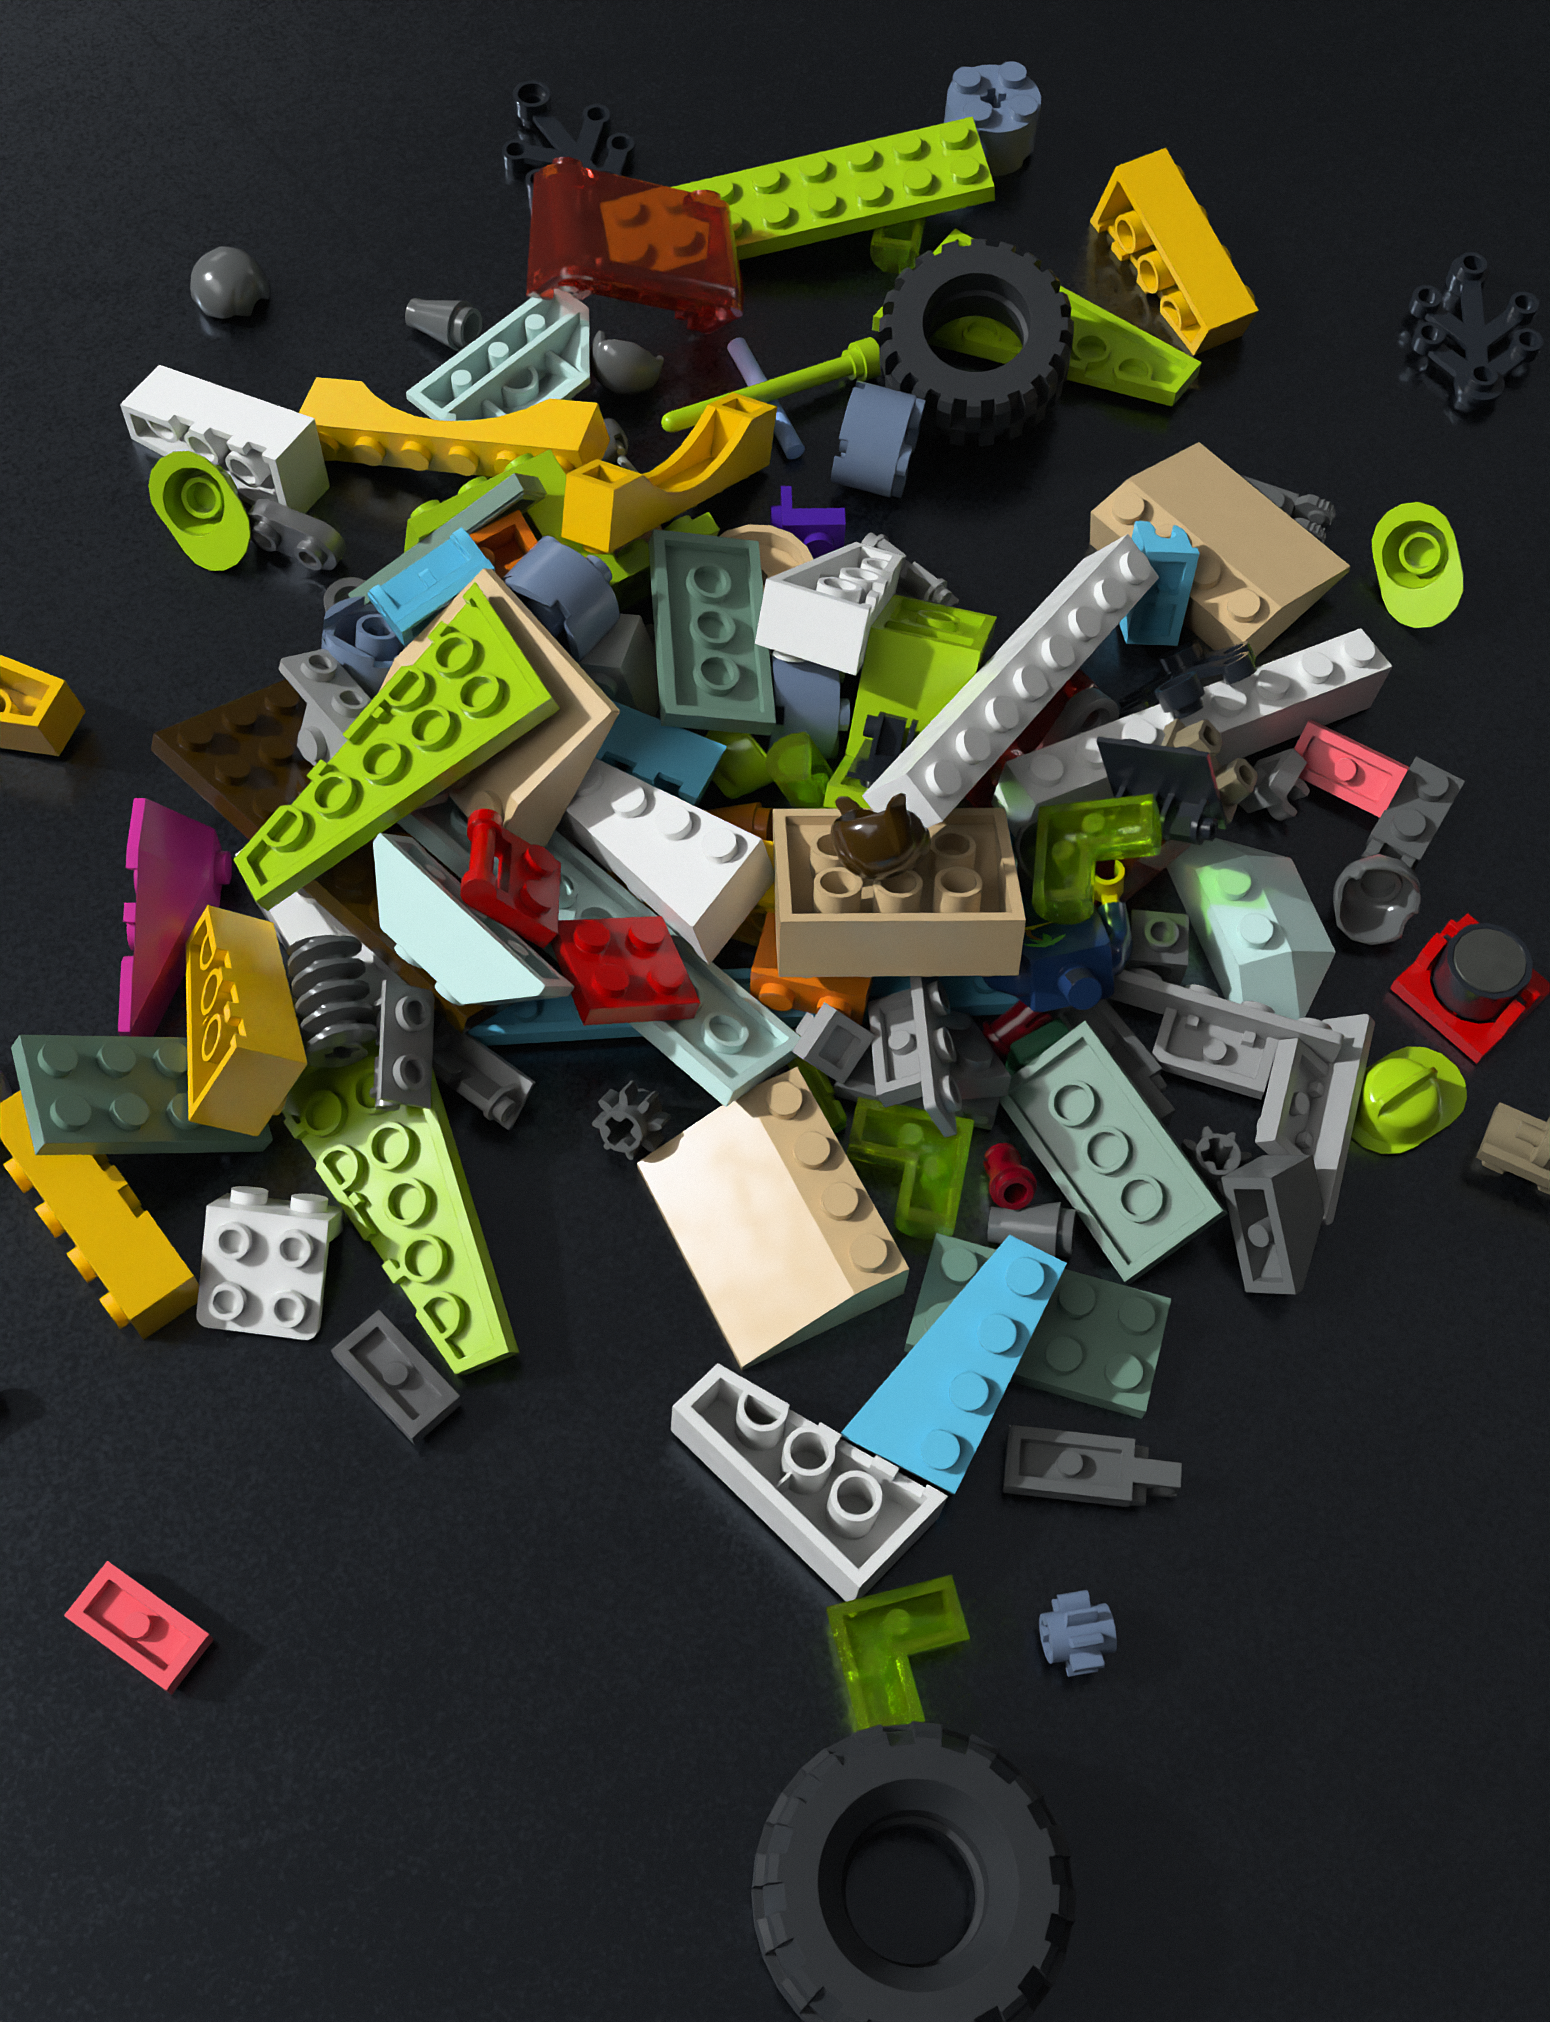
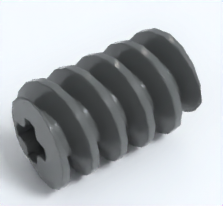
[286,935,378,1068]

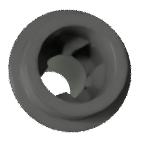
[405,298,482,351]
[988,1202,1077,1258]

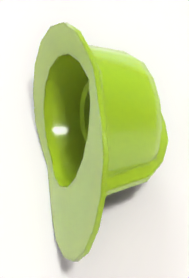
[148,451,251,571]
[1372,502,1464,628]
[705,730,788,799]
[1351,1047,1467,1154]

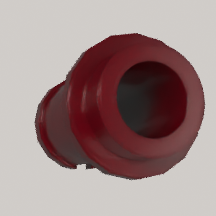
[981,1000,1053,1060]
[983,1143,1037,1210]

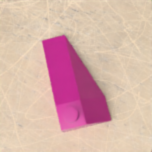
[118,798,232,1037]

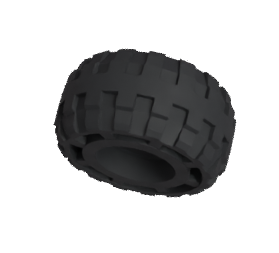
[751,1721,1076,2022]

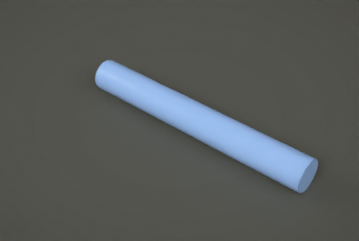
[727,337,805,459]

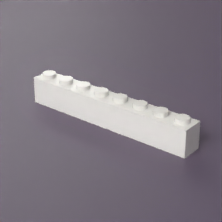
[862,534,1159,828]
[991,628,1393,837]

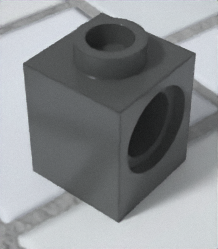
[1124,909,1189,986]

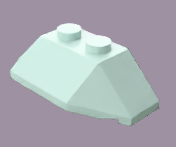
[406,281,590,421]
[373,833,574,1007]
[1162,838,1336,1020]

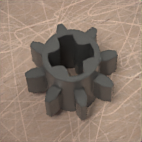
[592,1081,671,1160]
[1180,1126,1252,1204]

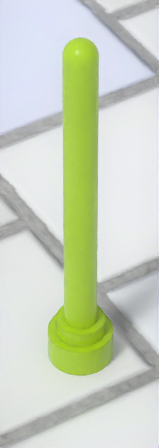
[661,337,881,433]

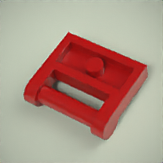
[460,808,561,949]

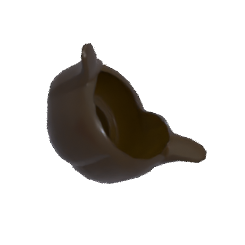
[830,793,931,880]

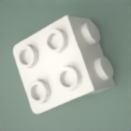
[196,1186,345,1340]

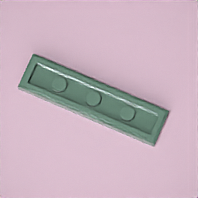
[348,473,547,605]

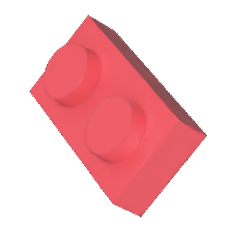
[1294,719,1410,817]
[64,1561,214,1695]

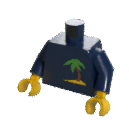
[982,860,1133,1012]

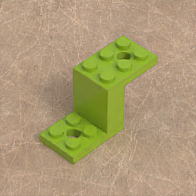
[404,449,720,612]
[823,594,997,809]

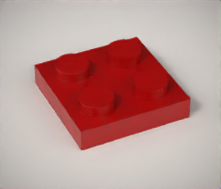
[550,916,701,1026]

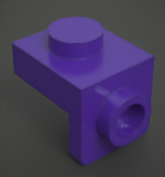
[770,486,846,559]

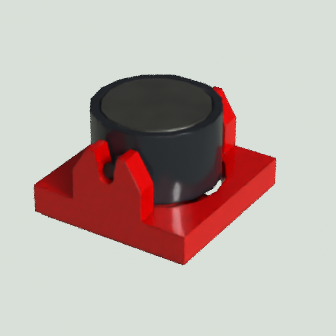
[1390,913,1550,1064]

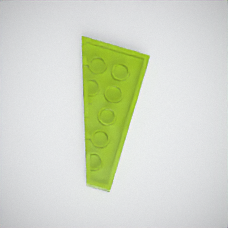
[872,229,1202,406]
[233,582,560,911]
[282,1026,519,1375]

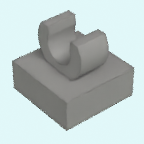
[1238,748,1310,821]
[792,1002,875,1085]

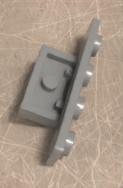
[279,649,450,811]
[1109,968,1344,1100]
[868,976,962,1138]
[1255,1014,1375,1226]

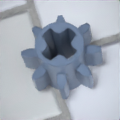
[1039,1590,1117,1677]

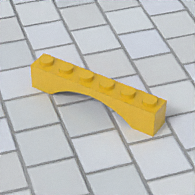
[299,377,610,477]
[561,392,777,554]

